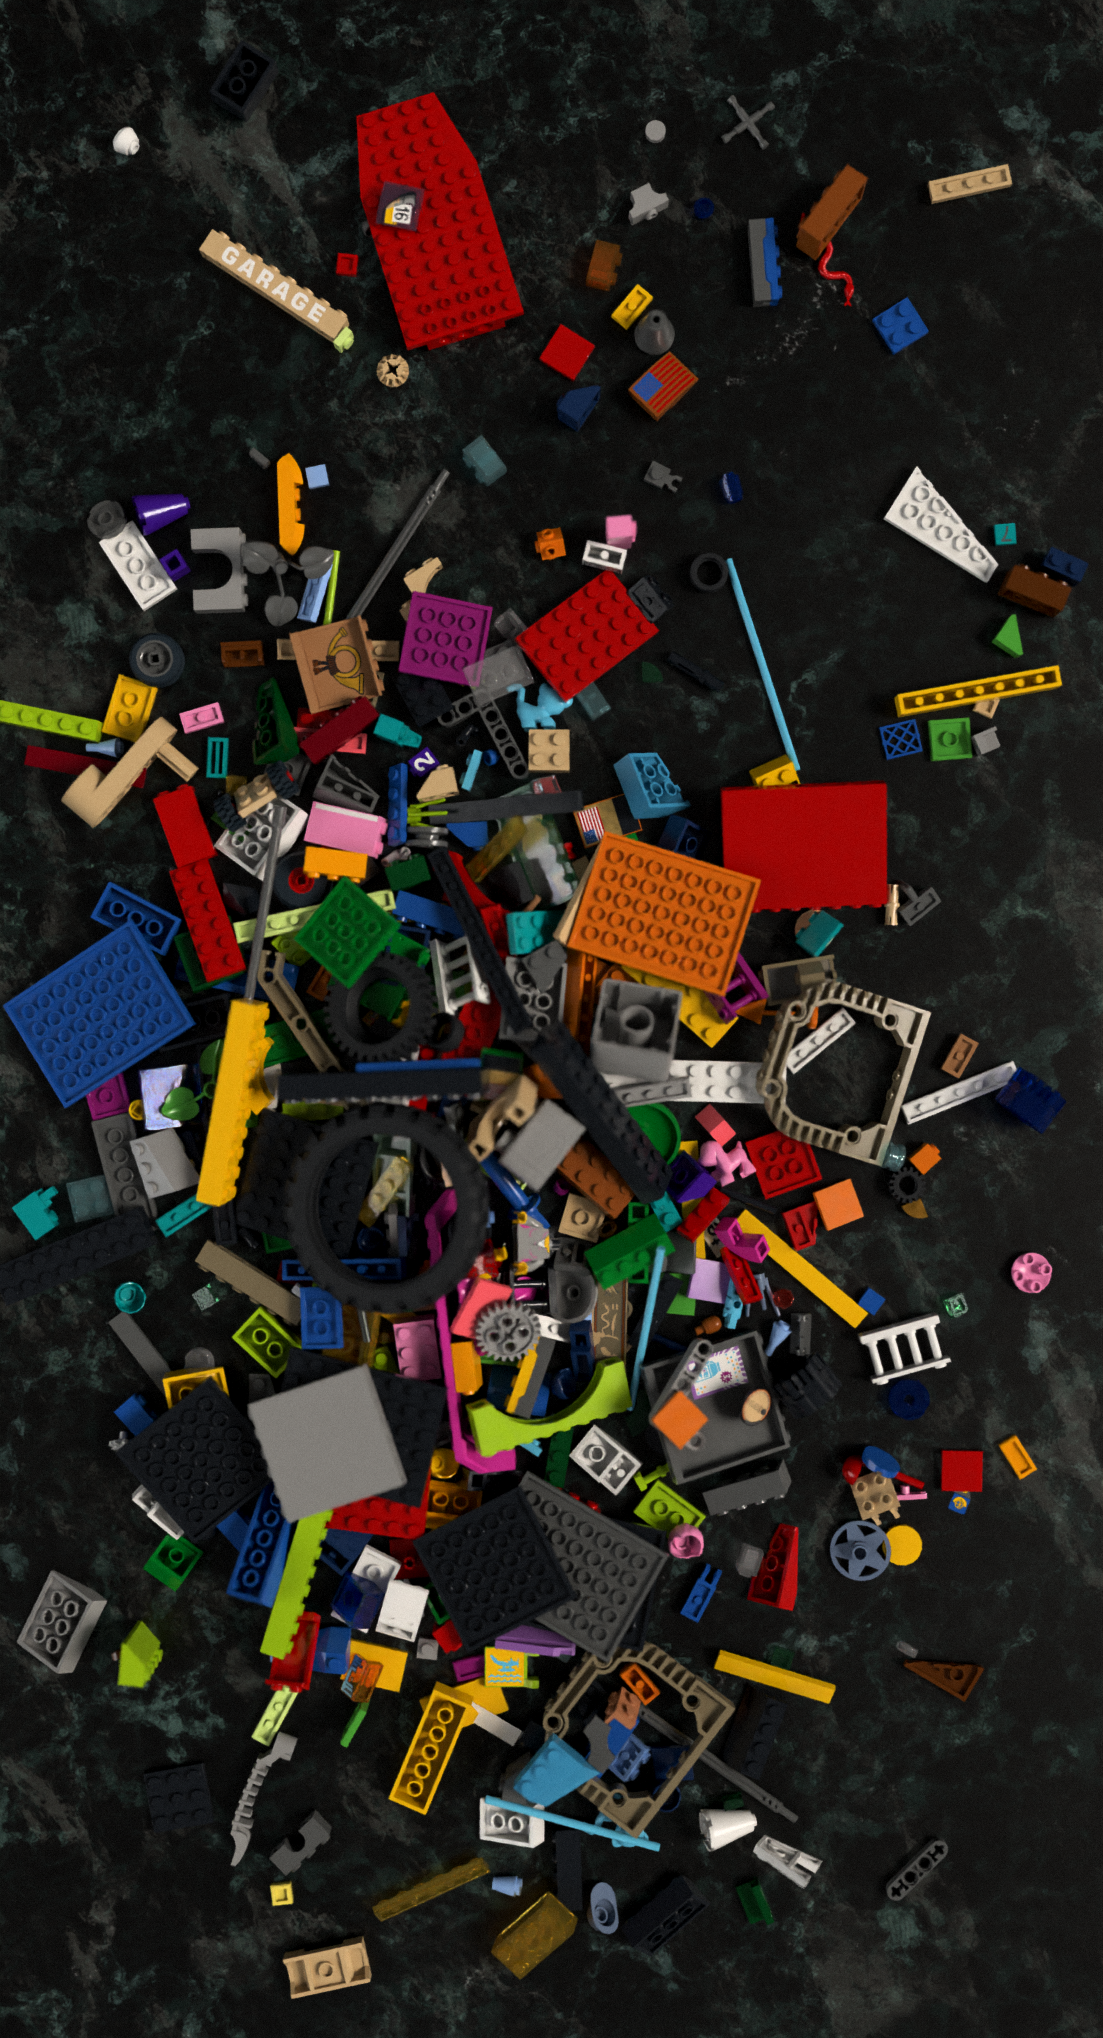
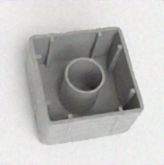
[590,979,683,1082]
[494,1098,586,1192]

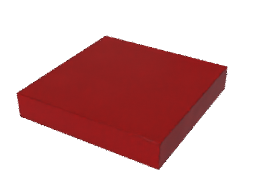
[539,324,595,381]
[941,1449,983,1492]

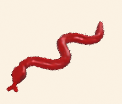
[799,213,854,307]

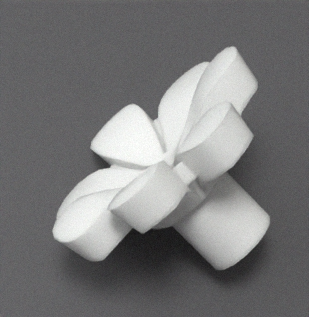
[109,1431,129,1450]

